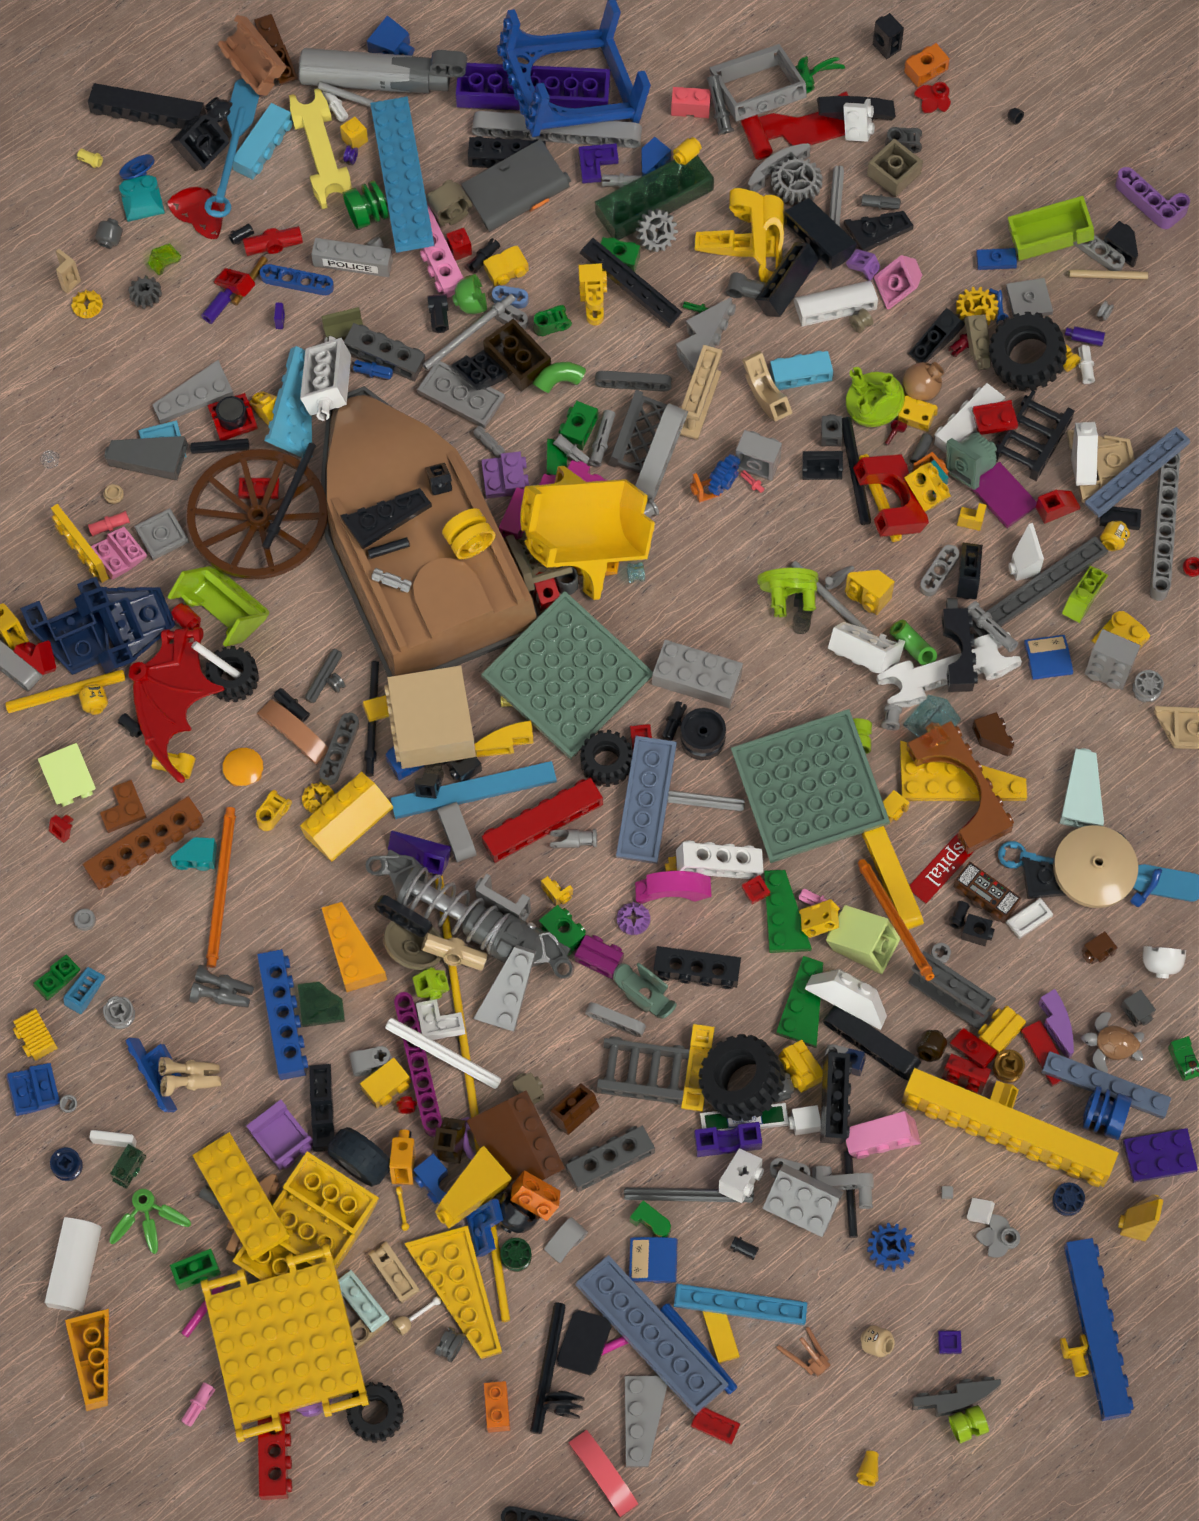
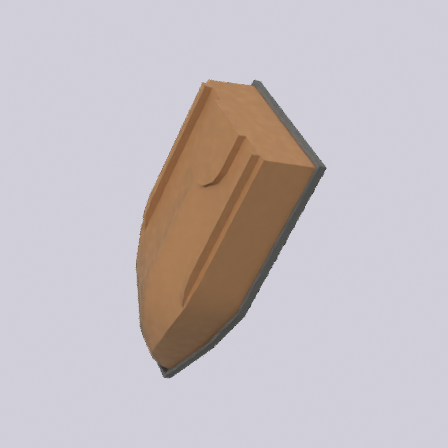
[321,386,539,677]

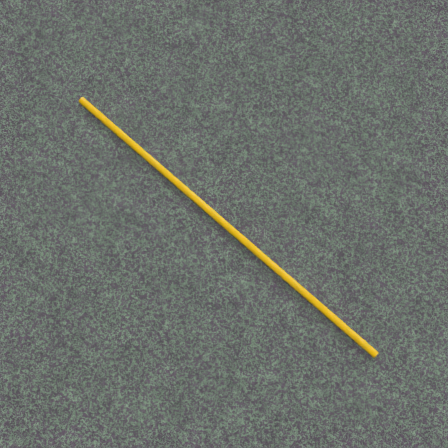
[434,874,510,1322]

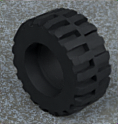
[989,312,1067,391]
[699,1034,785,1121]

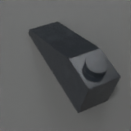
[956,542,983,600]

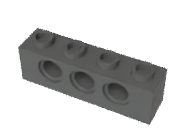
[344,323,425,382]
[566,1125,655,1193]

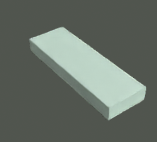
[339,1270,389,1332]

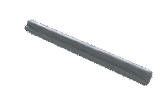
[624,1187,754,1203]

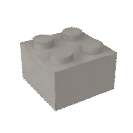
[736,430,782,481]

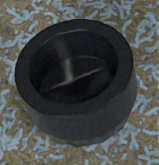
[1007,108,1024,125]

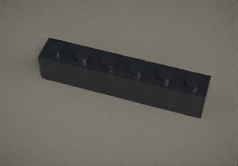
[88,83,206,129]

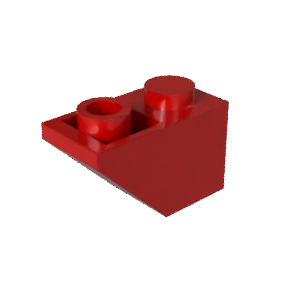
[1035,489,1081,524]

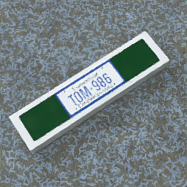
[700,1103,789,1131]

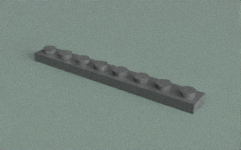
[970,536,1108,637]

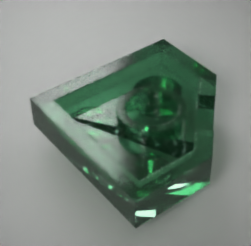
[298,982,345,1027]

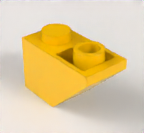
[249,391,277,425]

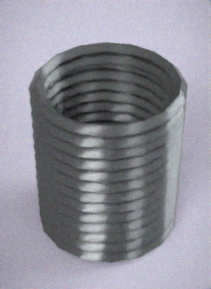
[556,566,578,595]

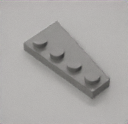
[474,945,536,1032]
[625,1376,667,1468]

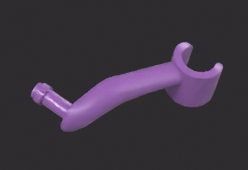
[461,1117,476,1160]

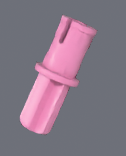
[799,889,841,912]
[182,1382,215,1427]

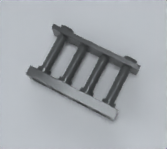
[908,951,996,1030]
[597,1036,689,1105]

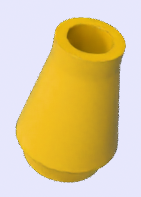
[856,1451,879,1487]

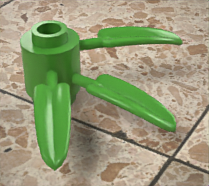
[109,1189,191,1254]

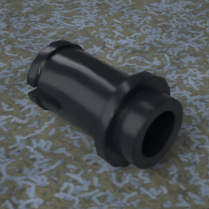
[228,223,254,245]
[118,713,142,738]
[949,901,970,929]
[730,1236,759,1260]

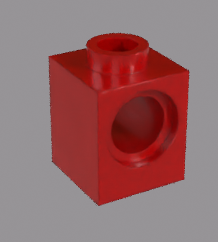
[446,228,472,261]

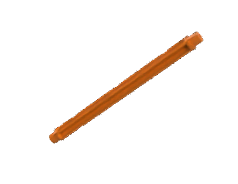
[206,807,236,968]
[857,859,935,981]

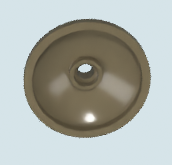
[383,921,442,970]

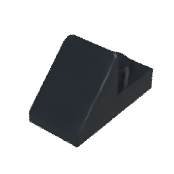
[425,462,452,495]

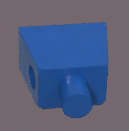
[367,16,415,56]

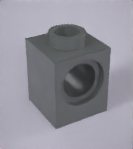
[821,414,842,446]
[1121,989,1156,1027]

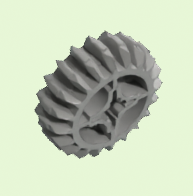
[771,156,823,206]

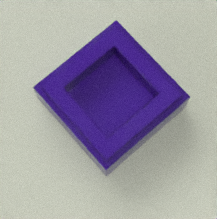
[274,302,285,329]
[938,1331,962,1354]

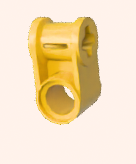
[256,790,292,831]

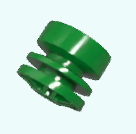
[342,180,389,230]

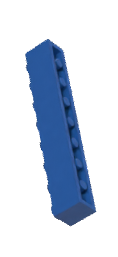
[1064,1238,1134,1421]

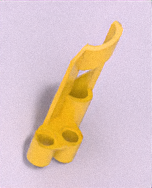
[729,188,784,283]

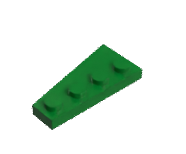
[764,870,812,953]
[776,956,823,1048]

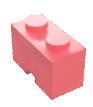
[671,87,711,118]

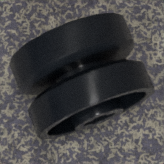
[680,708,726,760]

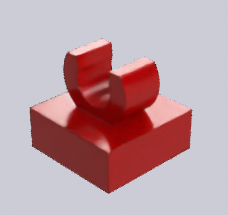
[49,814,73,843]
[741,875,770,905]

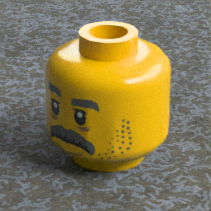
[79,683,108,715]

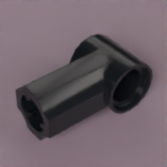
[427,294,449,333]

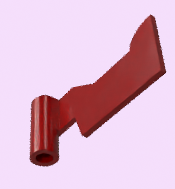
[740,91,848,160]

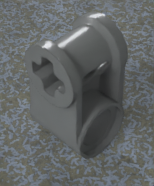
[885,127,922,153]

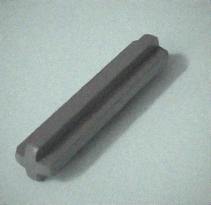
[305,649,342,703]

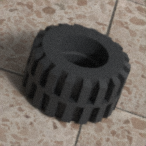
[205,646,259,702]
[580,730,632,787]
[346,1382,404,1443]

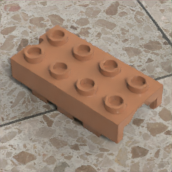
[218,15,287,96]

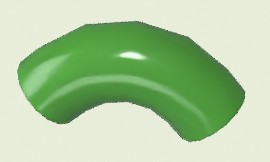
[532,362,586,393]
[890,619,937,665]

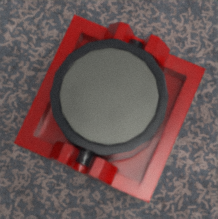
[207,393,258,440]

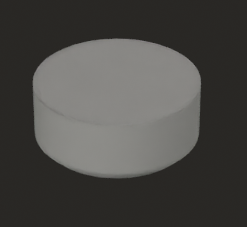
[74,909,96,931]

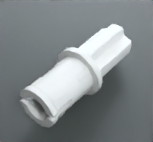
[322,91,348,122]
[1078,345,1095,384]

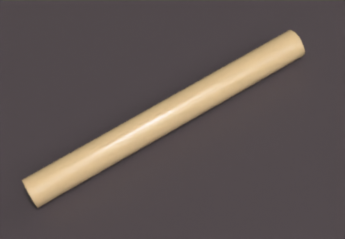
[1069,270,1148,280]

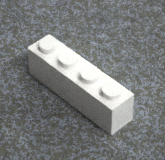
[934,383,1005,453]

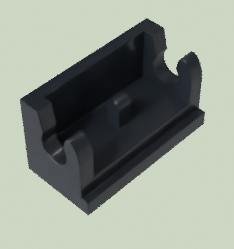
[802,451,843,480]

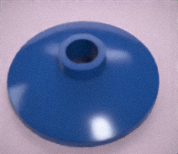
[119,154,155,179]

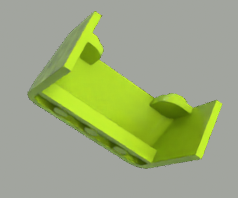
[168,566,269,647]

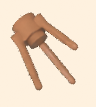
[776,1327,831,1377]

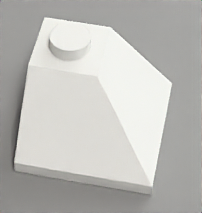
[1008,523,1044,581]

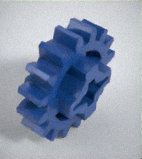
[708,454,740,496]
[867,1223,915,1272]

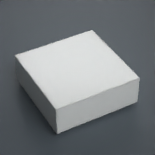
[967,1198,995,1224]

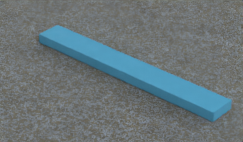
[391,761,557,819]

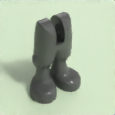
[189,964,254,1008]

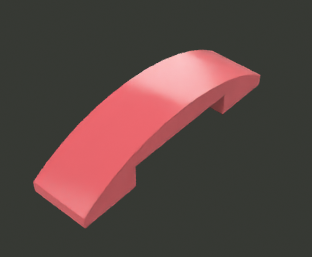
[568,1430,638,1517]

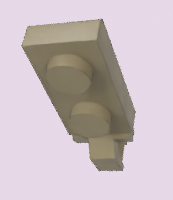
[965,314,991,370]

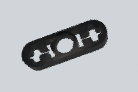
[374,895,433,938]

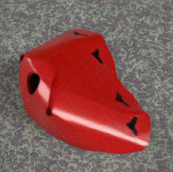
[167,187,226,239]

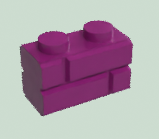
[575,935,624,980]

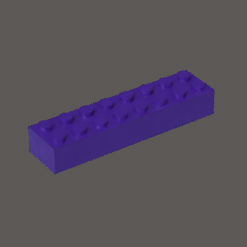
[456,63,610,110]

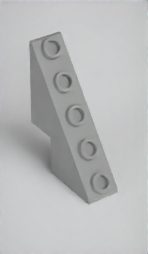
[676,297,736,375]

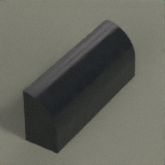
[784,198,857,270]

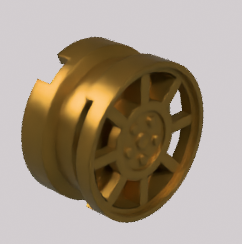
[993,1049,1025,1083]

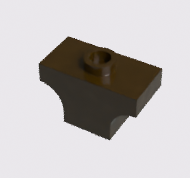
[433,1117,467,1164]

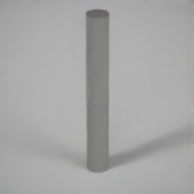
[317,82,374,107]

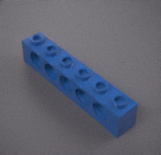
[257,949,309,1080]

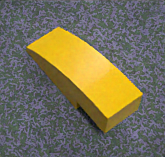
[474,721,533,757]

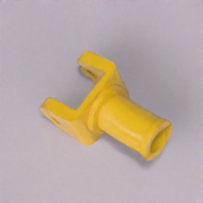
[1060,1334,1089,1377]

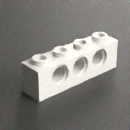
[676,840,763,879]

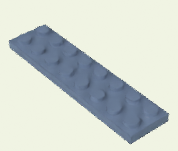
[576,1255,729,1415]

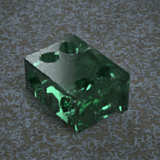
[110,1144,147,1189]

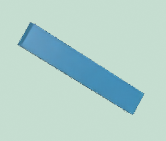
[673,1284,807,1326]

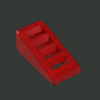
[213,268,255,297]

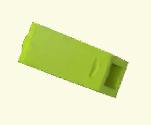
[1062,566,1108,623]

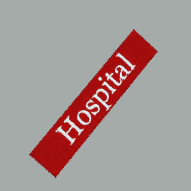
[909,811,978,904]

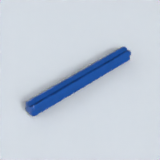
[660,1303,737,1394]

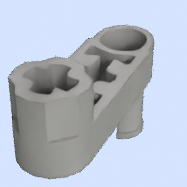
[812,1166,874,1209]

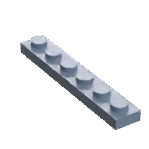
[1085,427,1190,518]
[1041,1051,1171,1119]

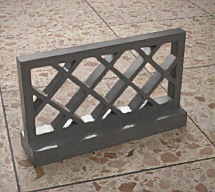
[608,390,667,473]

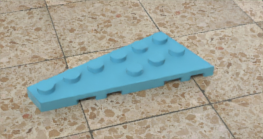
[264,346,313,458]

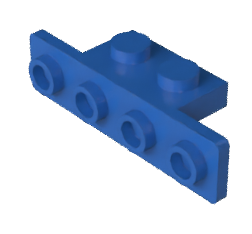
[125,1038,182,1112]

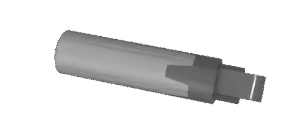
[299,48,468,94]

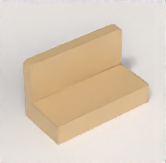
[56,249,81,294]

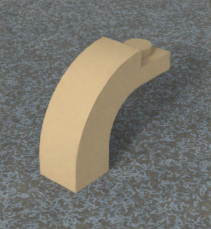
[742,351,792,422]

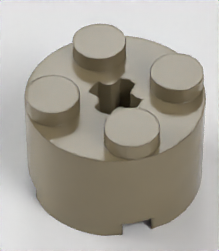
[427,180,472,226]

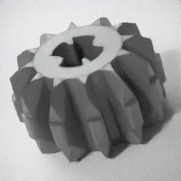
[128,275,162,309]

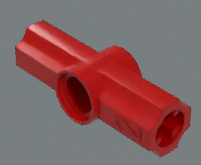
[243,226,303,256]

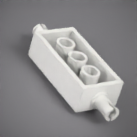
[300,336,351,421]

